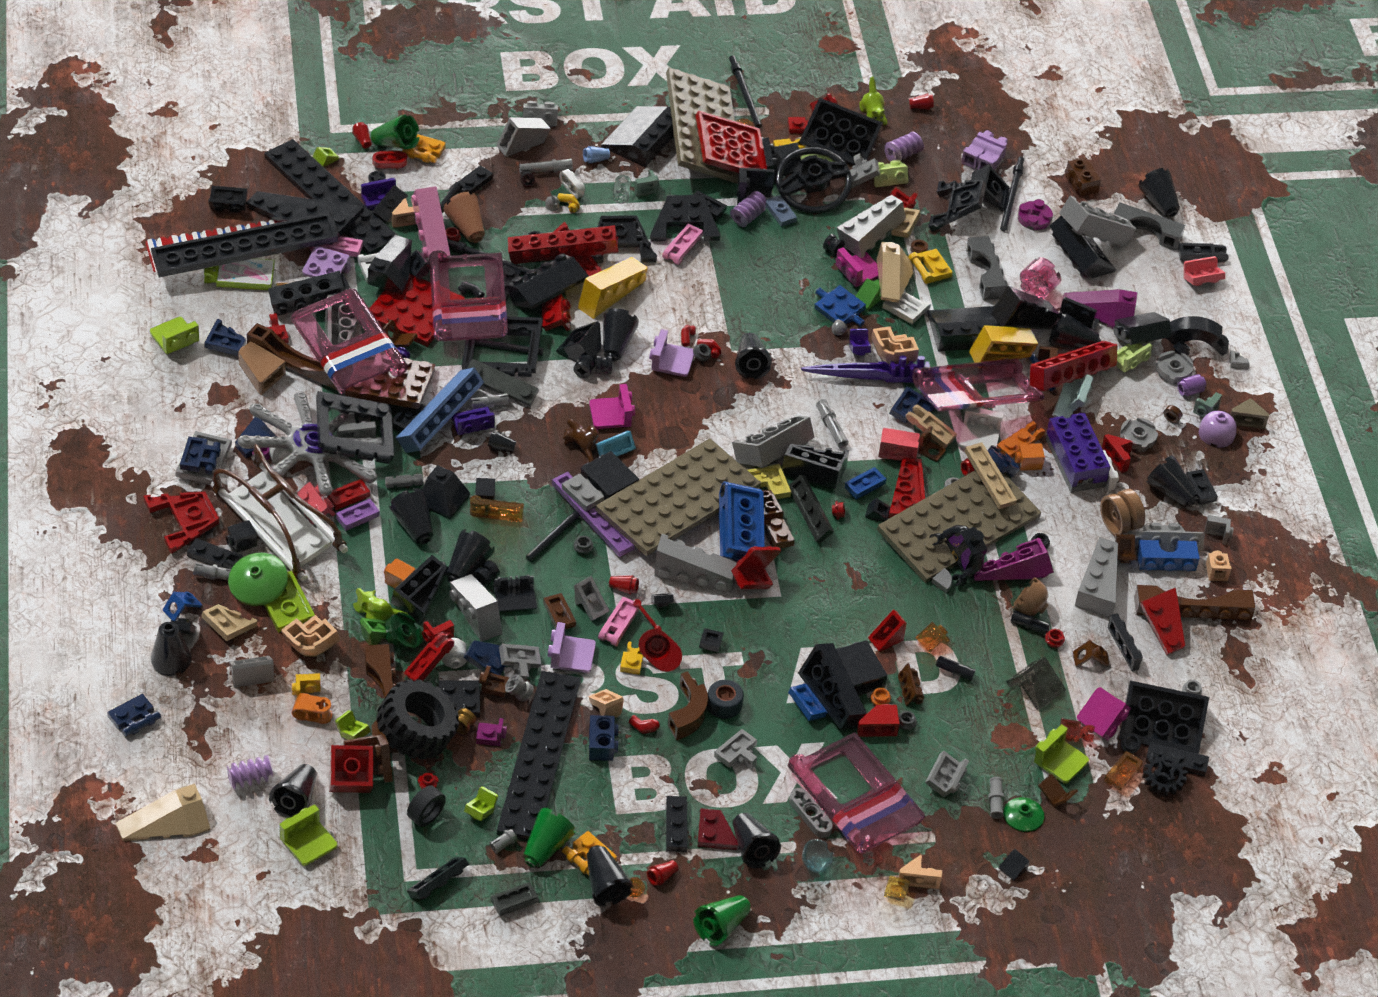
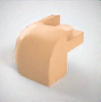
[872,327,919,364]
[281,615,340,656]

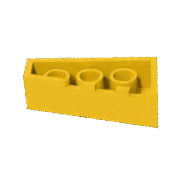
[578,257,648,319]

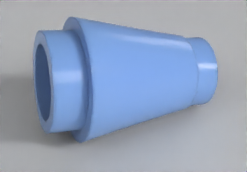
[583,146,610,163]

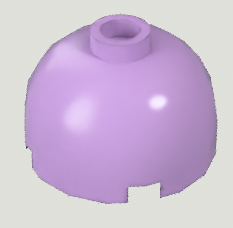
[1199,411,1236,448]

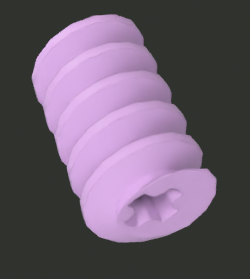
[885,132,924,161]
[730,191,766,227]
[227,755,273,790]

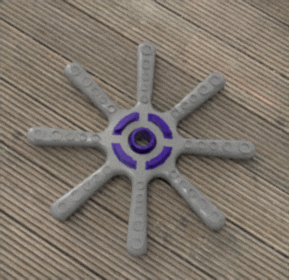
[238,392,382,496]

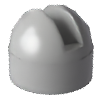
[545,195,559,211]
[832,319,847,336]

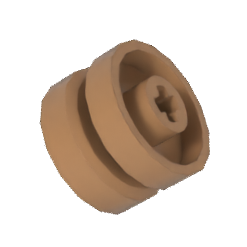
[1100,489,1146,536]

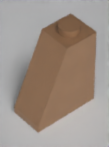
[238,341,286,395]

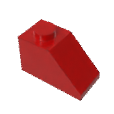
[857,704,899,737]

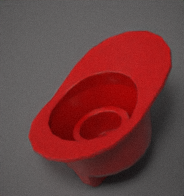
[638,629,683,672]

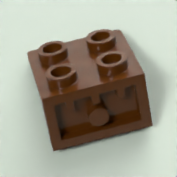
[344,734,393,783]

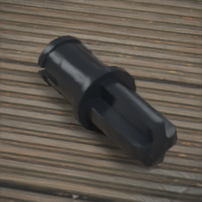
[1010,610,1050,634]
[936,656,976,681]

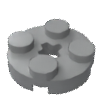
[1156,351,1193,384]
[1120,418,1158,452]

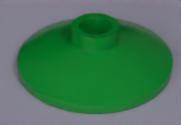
[1003,797,1044,832]

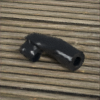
[458,281,485,300]

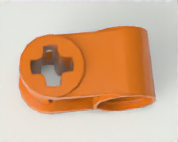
[291,693,333,724]

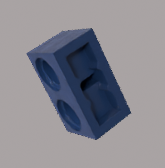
[589,715,618,761]

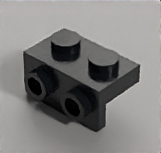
[208,185,248,212]

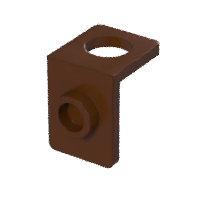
[382,320,418,348]
[918,426,946,462]
[1073,640,1110,667]
[1038,774,1078,807]

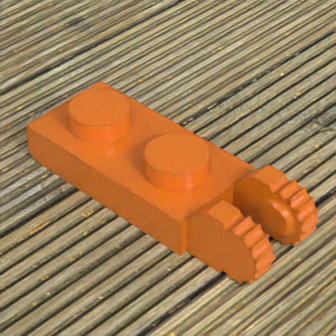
[997,421,1045,458]

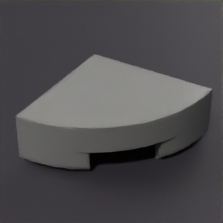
[1230,350,1250,369]
[932,568,952,593]

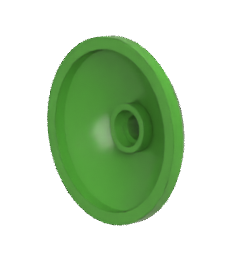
[228,552,288,606]

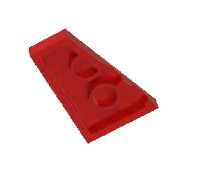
[1140,587,1185,655]

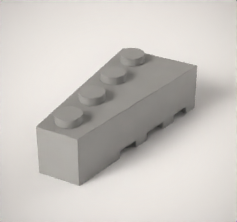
[654,533,737,592]

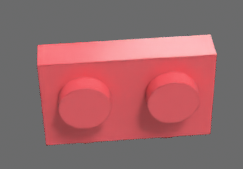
[1184,256,1225,286]
[297,482,336,525]

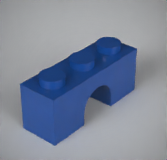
[1136,540,1200,571]

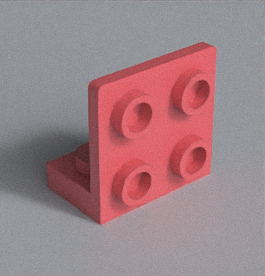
[878,428,920,461]

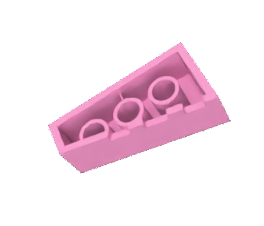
[411,186,450,263]

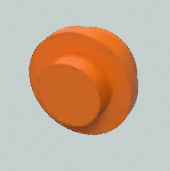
[871,688,891,705]

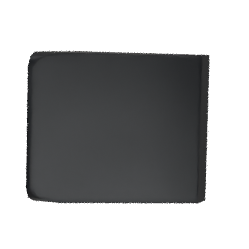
[865,498,891,522]
[999,849,1029,881]

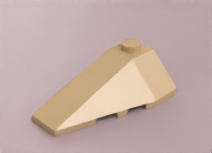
[876,242,913,303]
[116,784,211,841]

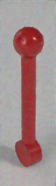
[633,599,662,631]

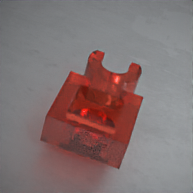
[1060,718,1095,742]

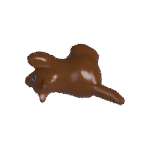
[562,419,601,463]

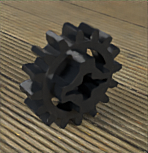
[1142,753,1188,796]

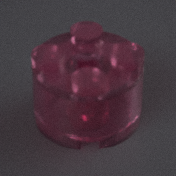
[1020,257,1061,299]

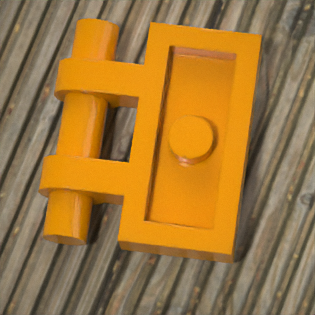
[402,134,446,163]
[562,831,617,875]

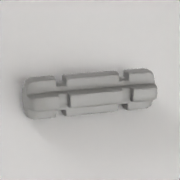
[385,474,423,488]

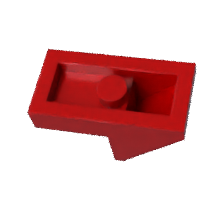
[1102,434,1133,473]

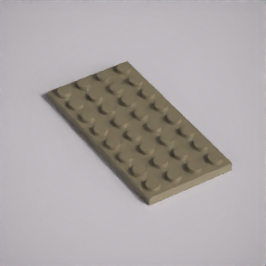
[666,68,739,184]
[595,438,761,557]
[877,463,1041,583]

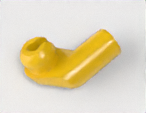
[557,193,580,213]

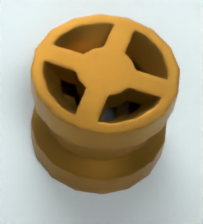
[456,708,476,734]

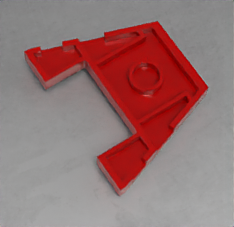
[143,491,219,554]

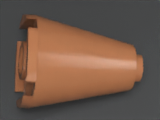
[444,192,485,243]

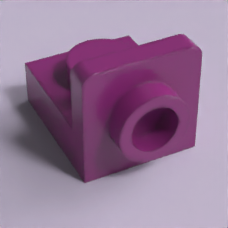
[476,718,507,746]

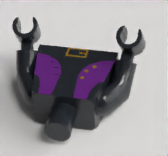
[929,525,987,586]

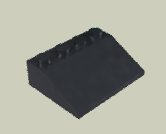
[799,97,883,165]
[601,106,674,167]
[927,306,1002,351]
[1119,680,1210,754]

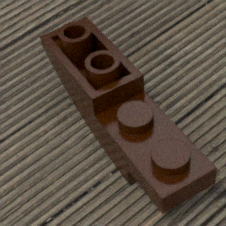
[763,490,795,548]

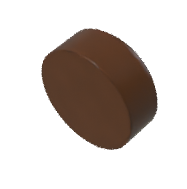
[910,240,929,254]
[1163,405,1183,423]

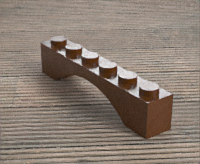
[246,323,352,393]
[1134,585,1255,620]
[365,644,398,753]

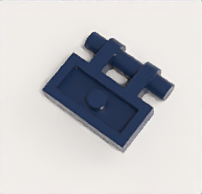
[180,436,221,475]
[107,693,161,737]

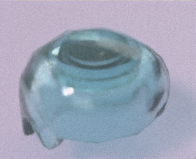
[801,839,833,873]

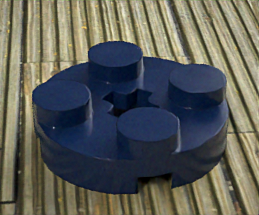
[987,445,1020,477]

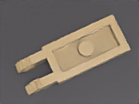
[906,405,957,449]

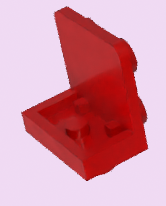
[731,546,781,589]

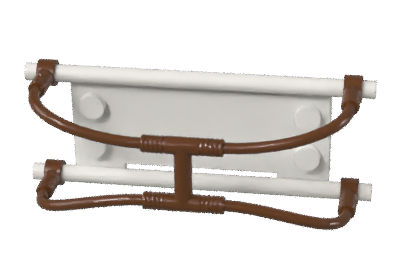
[210,444,348,581]

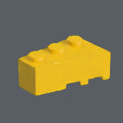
[969,325,1038,367]

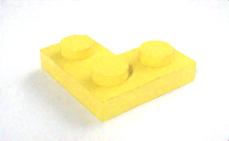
[747,464,791,499]

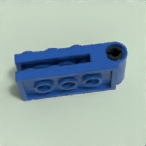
[719,481,765,562]

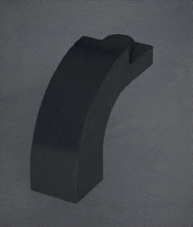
[1166,316,1229,356]

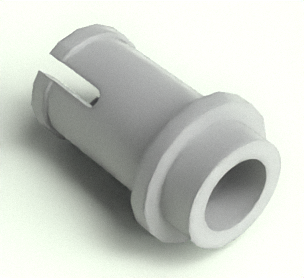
[489,829,517,854]

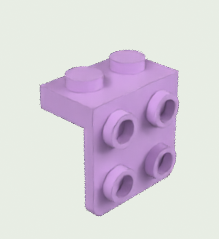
[302,246,351,277]
[649,329,694,377]
[548,622,596,673]

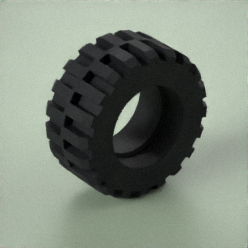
[376,679,459,759]

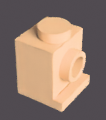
[1206,550,1231,581]

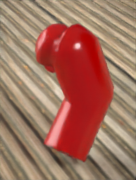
[681,324,696,347]
[697,339,722,358]
[628,715,660,734]

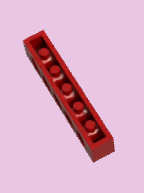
[508,225,619,264]
[1030,341,1118,391]

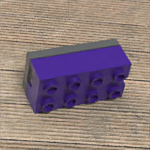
[1045,413,1111,493]

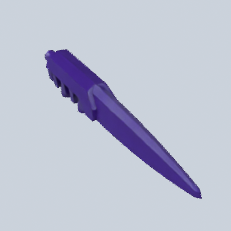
[801,355,938,383]

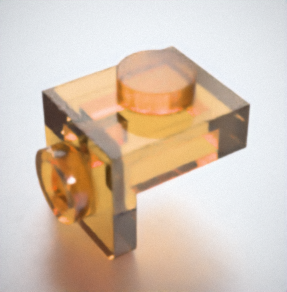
[915,621,950,653]

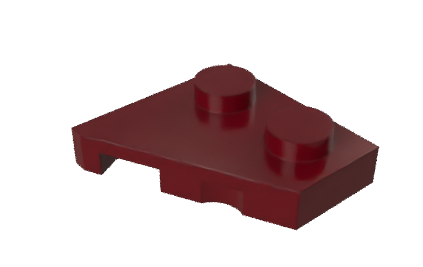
[697,808,738,850]

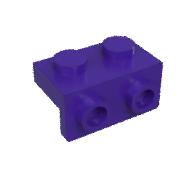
[361,178,396,210]
[452,407,495,435]

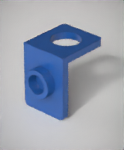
[163,592,202,621]

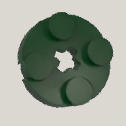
[385,612,422,652]

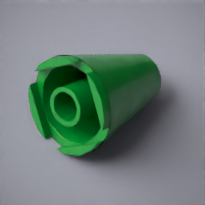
[371,114,419,149]
[523,808,576,868]
[693,895,751,946]

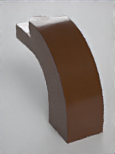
[668,671,708,740]

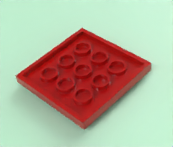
[695,110,767,173]
[364,274,465,347]

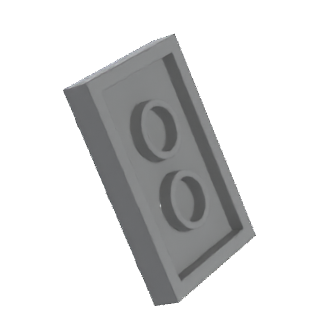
[175,431,232,485]

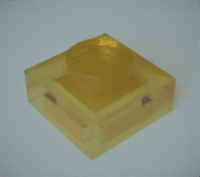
[884,875,910,902]

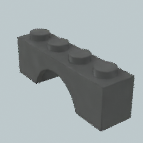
[1113,202,1185,250]
[966,236,1008,300]

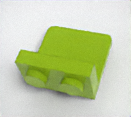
[150,317,200,354]
[1034,724,1089,783]
[279,804,337,866]

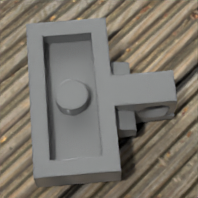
[850,153,880,188]
[499,644,541,682]
[714,729,757,769]

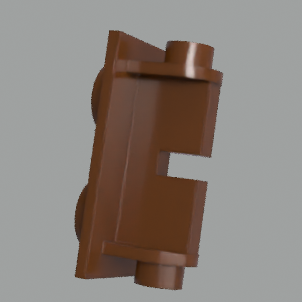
[898,663,924,707]

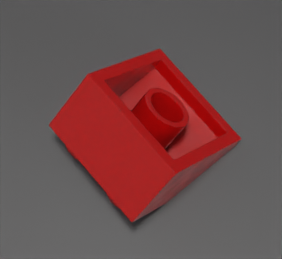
[329,745,373,793]

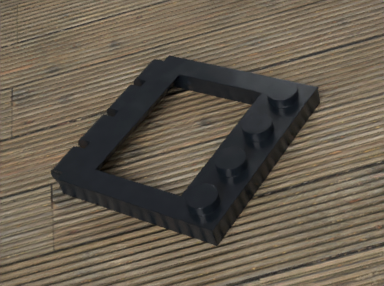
[461,316,543,377]
[316,391,394,464]

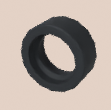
[407,786,446,827]

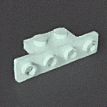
[1052,374,1093,418]

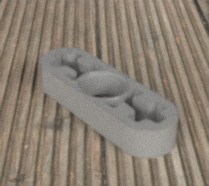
[789,788,833,838]

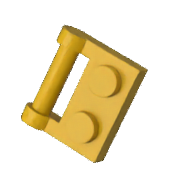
[908,249,953,284]

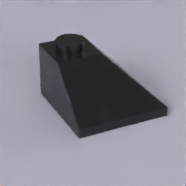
[971,164,1010,211]
[556,321,601,362]
[422,465,470,520]

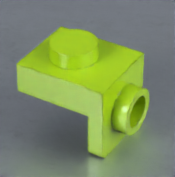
[335,710,371,740]
[464,786,498,821]

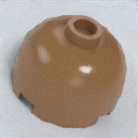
[1012,577,1049,616]

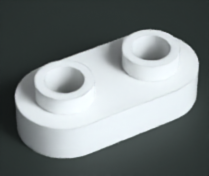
[560,169,585,199]

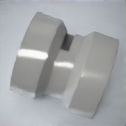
[505,674,534,702]

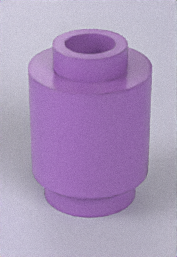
[1177,374,1206,396]

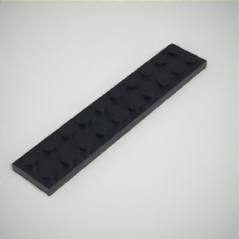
[264,139,398,255]
[151,213,338,278]
[497,671,581,841]

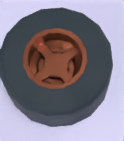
[707,680,744,719]

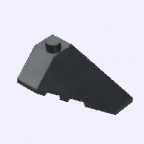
[368,235,412,294]

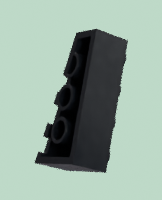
[991,286,1059,329]
[798,643,867,730]

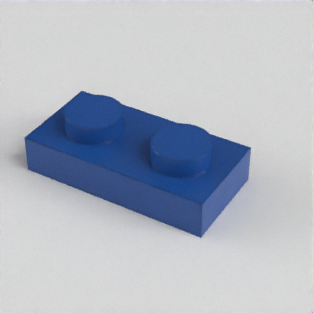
[845,467,887,499]
[788,683,827,721]

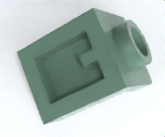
[634,170,659,197]
[1193,392,1222,418]

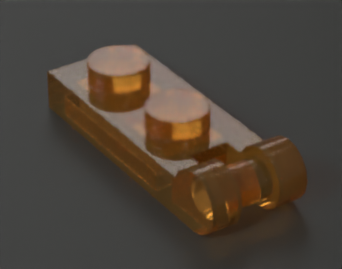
[470,495,524,522]

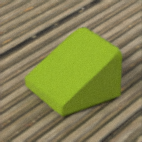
[312,147,339,167]

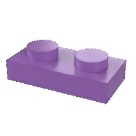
[336,499,380,531]

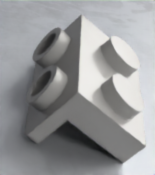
[523,101,558,126]
[562,474,604,512]
[925,751,969,797]

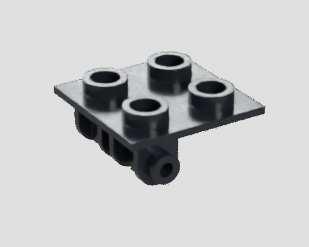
[493,574,537,612]

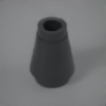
[487,432,516,452]

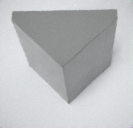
[229,656,274,688]

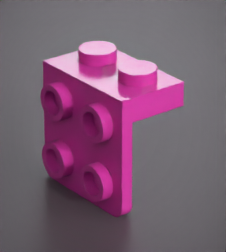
[836,247,879,287]
[589,384,635,429]
[1077,687,1131,741]

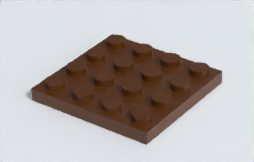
[345,354,435,409]

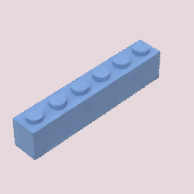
[396,368,484,453]

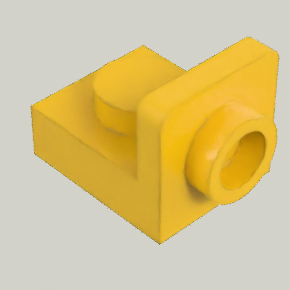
[292,673,321,698]

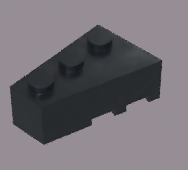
[782,444,850,489]
[391,555,447,626]

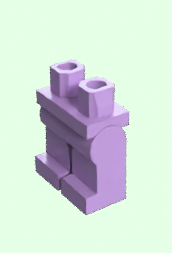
[961,130,1008,170]

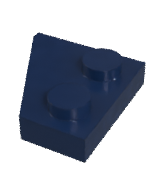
[204,319,246,356]
[889,387,938,423]
[235,417,277,458]
[463,640,506,675]

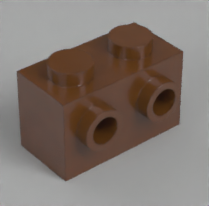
[1065,157,1101,196]

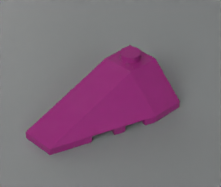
[1063,289,1138,329]
[973,538,1054,581]

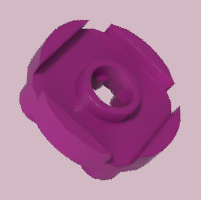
[1017,199,1053,230]

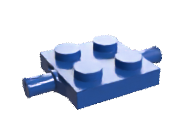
[815,285,866,327]

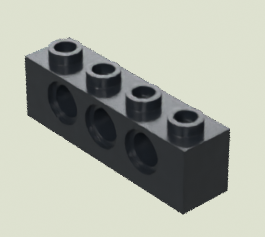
[268,271,346,316]

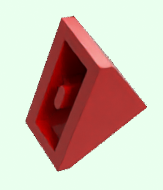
[868,609,907,652]

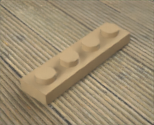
[964,442,1017,509]

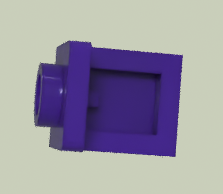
[849,329,871,356]

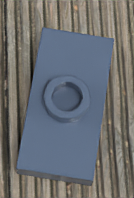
[765,195,797,226]

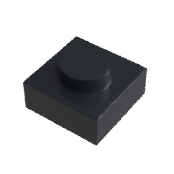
[651,593,674,607]
[699,628,724,652]

